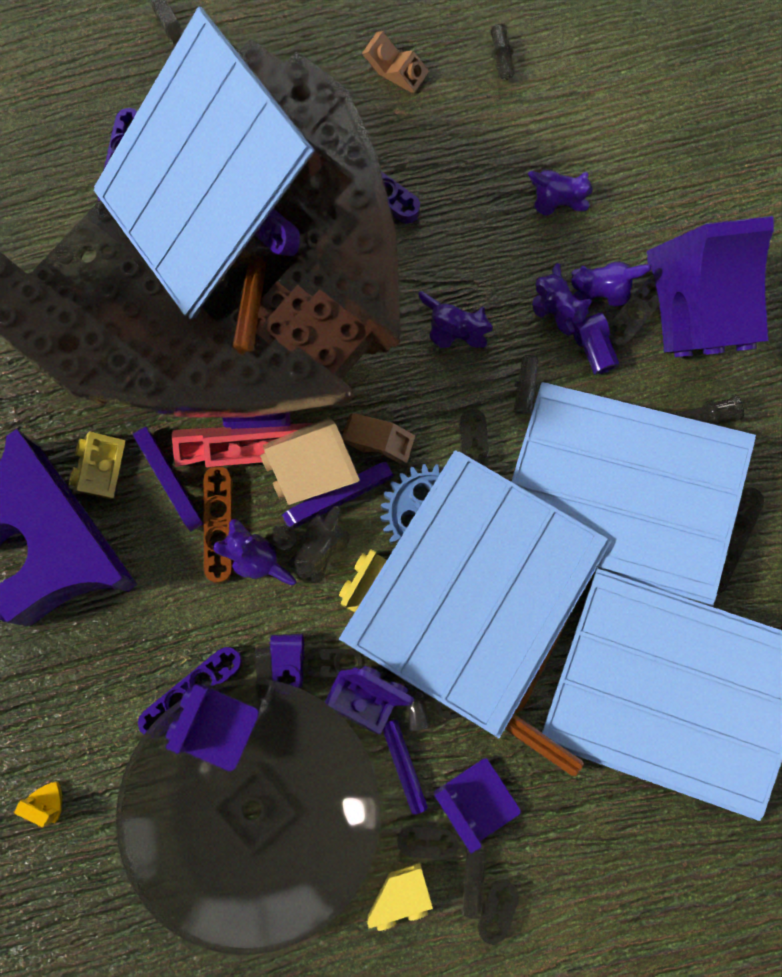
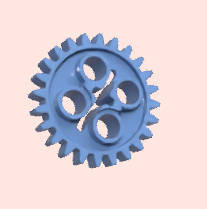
[381,464,440,544]

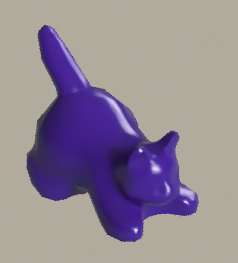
[528,170,593,216]
[571,262,652,307]
[532,263,592,336]
[418,291,493,348]
[213,519,296,585]

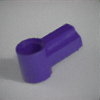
[573,313,620,375]

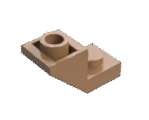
[362,31,429,93]
[342,413,415,463]

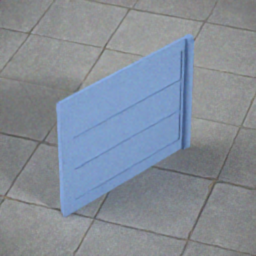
[94,6,315,319]
[511,382,756,606]
[339,450,611,738]
[542,568,782,821]

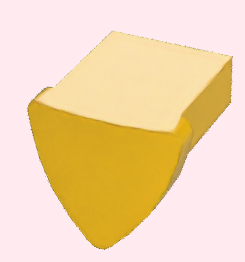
[14,781,62,827]

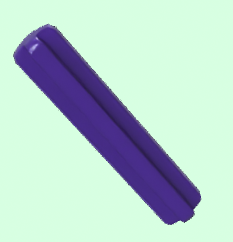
[383,720,428,815]

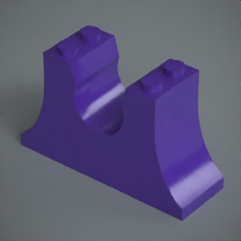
[647,216,774,357]
[0,429,138,627]

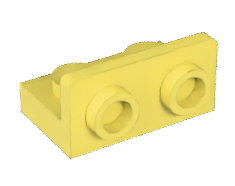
[69,432,126,499]
[339,549,387,613]

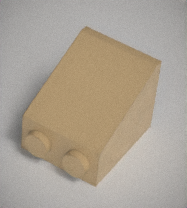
[260,417,360,505]

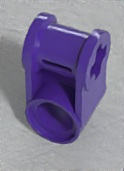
[270,634,304,694]

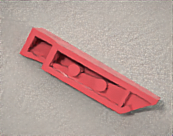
[172,423,313,467]

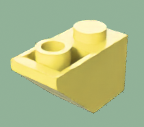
[367,863,433,931]

